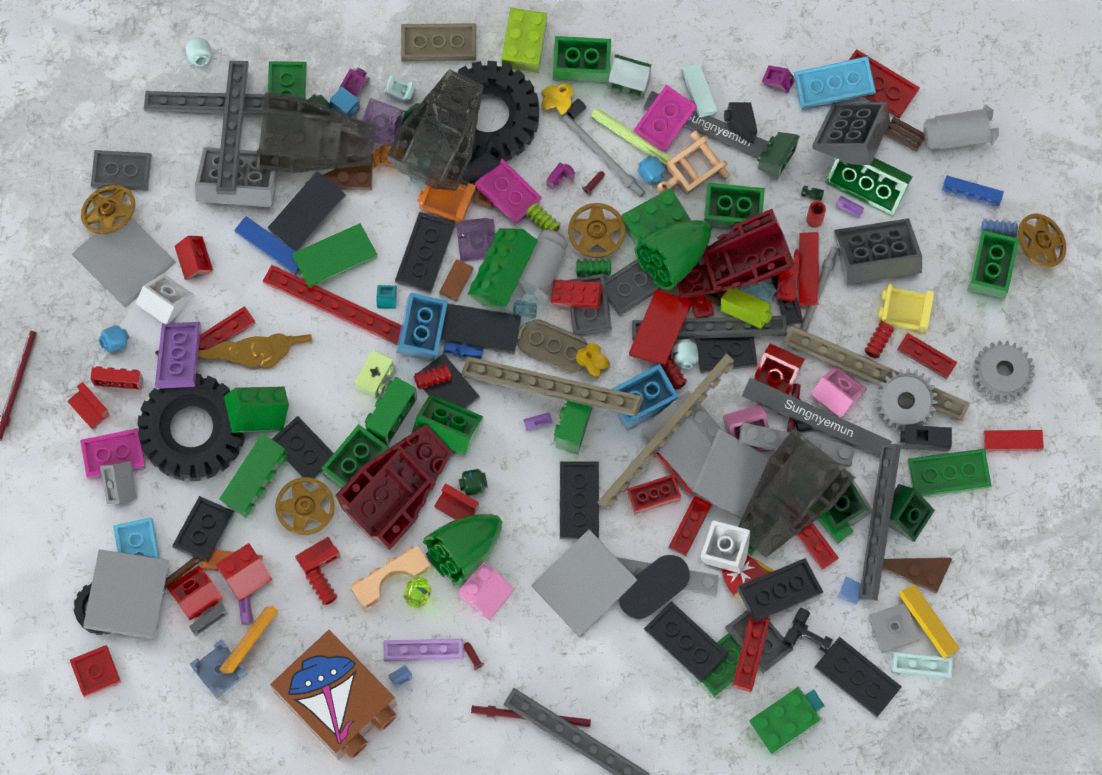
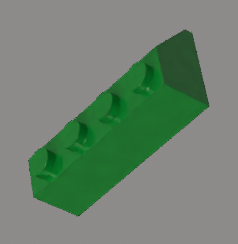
[825,157,913,215]
[219,433,288,518]

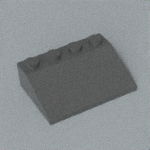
[812,102,890,165]
[834,218,922,285]

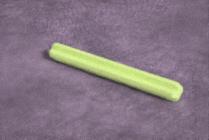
[591,108,672,166]

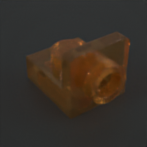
[373,145,404,169]

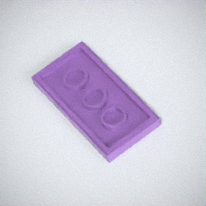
[155,322,201,388]

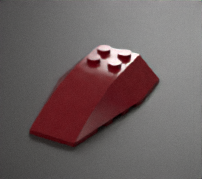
[677,209,794,299]
[335,424,452,550]

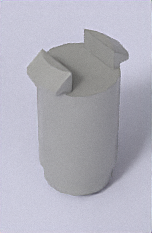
[923,105,999,149]
[514,230,568,304]

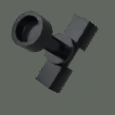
[782,608,833,653]

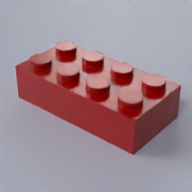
[550,279,603,309]
[90,366,143,390]
[627,474,681,514]

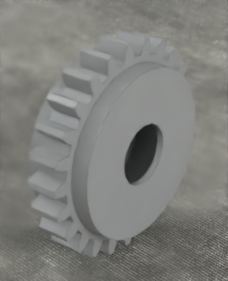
[973,341,1035,402]
[875,368,938,430]

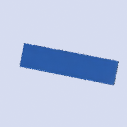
[234,216,299,275]

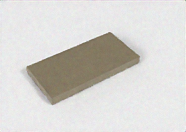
[401,23,476,61]

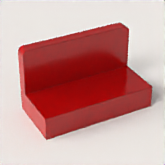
[175,236,213,280]
[68,382,110,429]
[434,483,479,520]
[295,537,341,575]

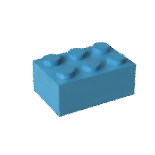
[396,292,448,361]
[612,364,679,429]

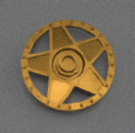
[81,185,136,234]
[568,203,625,258]
[1018,213,1066,268]
[275,477,335,535]

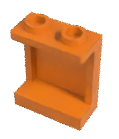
[417,170,476,225]

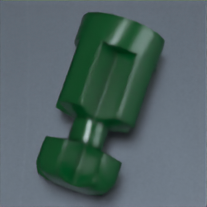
[801,186,824,201]

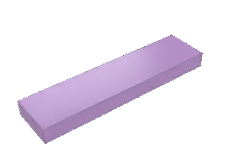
[384,639,464,661]

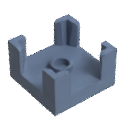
[190,639,248,699]

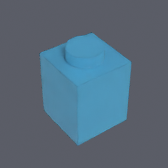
[330,86,360,120]

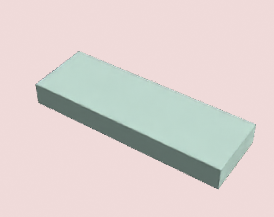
[681,63,717,118]
[892,652,953,679]

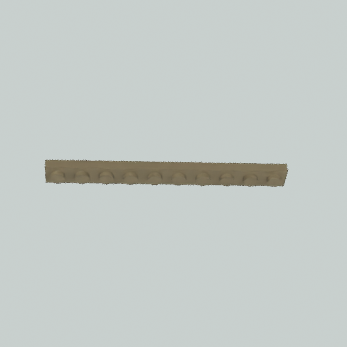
[784,325,970,421]
[598,354,734,509]
[461,356,643,417]

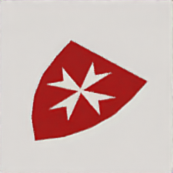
[722,555,766,595]

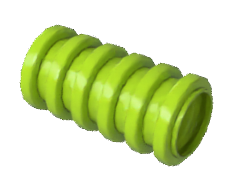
[526,203,561,232]

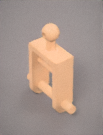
[657,130,730,195]

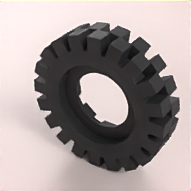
[437,61,539,162]
[137,373,245,481]

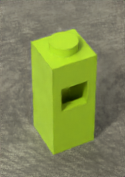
[721,288,772,329]

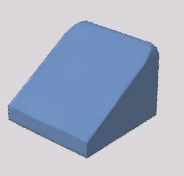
[838,576,861,604]
[389,666,412,687]

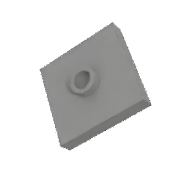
[868,603,920,653]

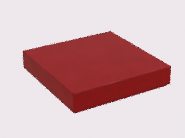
[70,645,121,697]

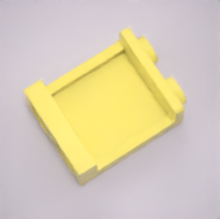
[878,283,934,333]

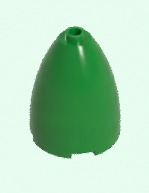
[634,220,712,290]
[423,514,502,586]

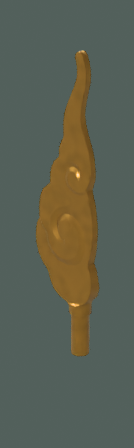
[198,333,312,368]

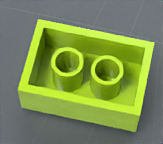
[501,8,547,73]

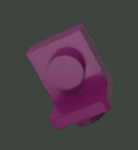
[762,65,794,93]
[339,67,370,98]
[546,162,575,190]

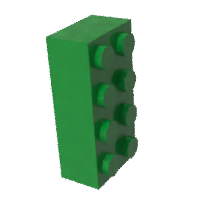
[468,228,538,307]

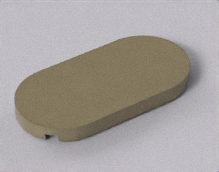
[517,319,588,373]

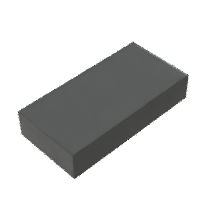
[189,603,228,637]

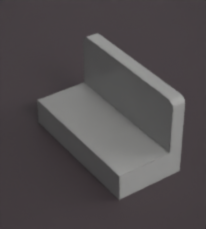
[100,461,137,504]

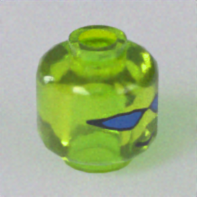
[403,577,432,608]

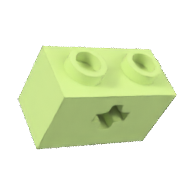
[354,350,395,398]

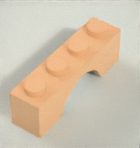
[351,546,431,611]

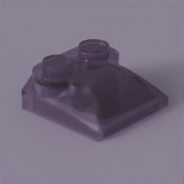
[358,98,406,147]
[456,218,496,262]

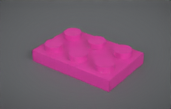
[633,84,697,152]
[475,159,542,225]
[80,428,145,479]

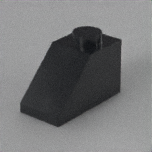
[724,102,758,143]

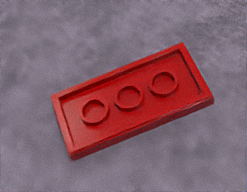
[849,49,920,119]
[629,289,692,367]

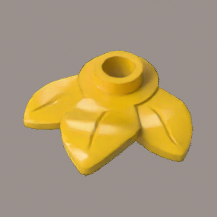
[541,83,573,115]
[576,343,610,379]

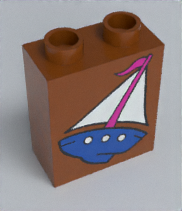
[270,630,398,760]

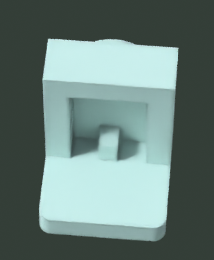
[384,75,416,103]

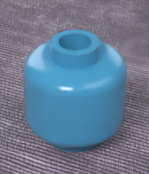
[637,155,666,184]
[98,325,129,353]

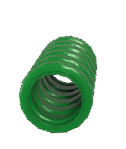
[576,259,611,276]

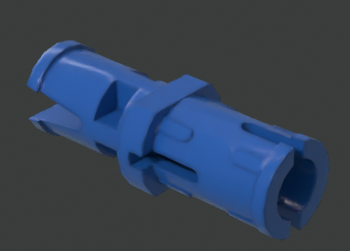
[443,341,483,359]

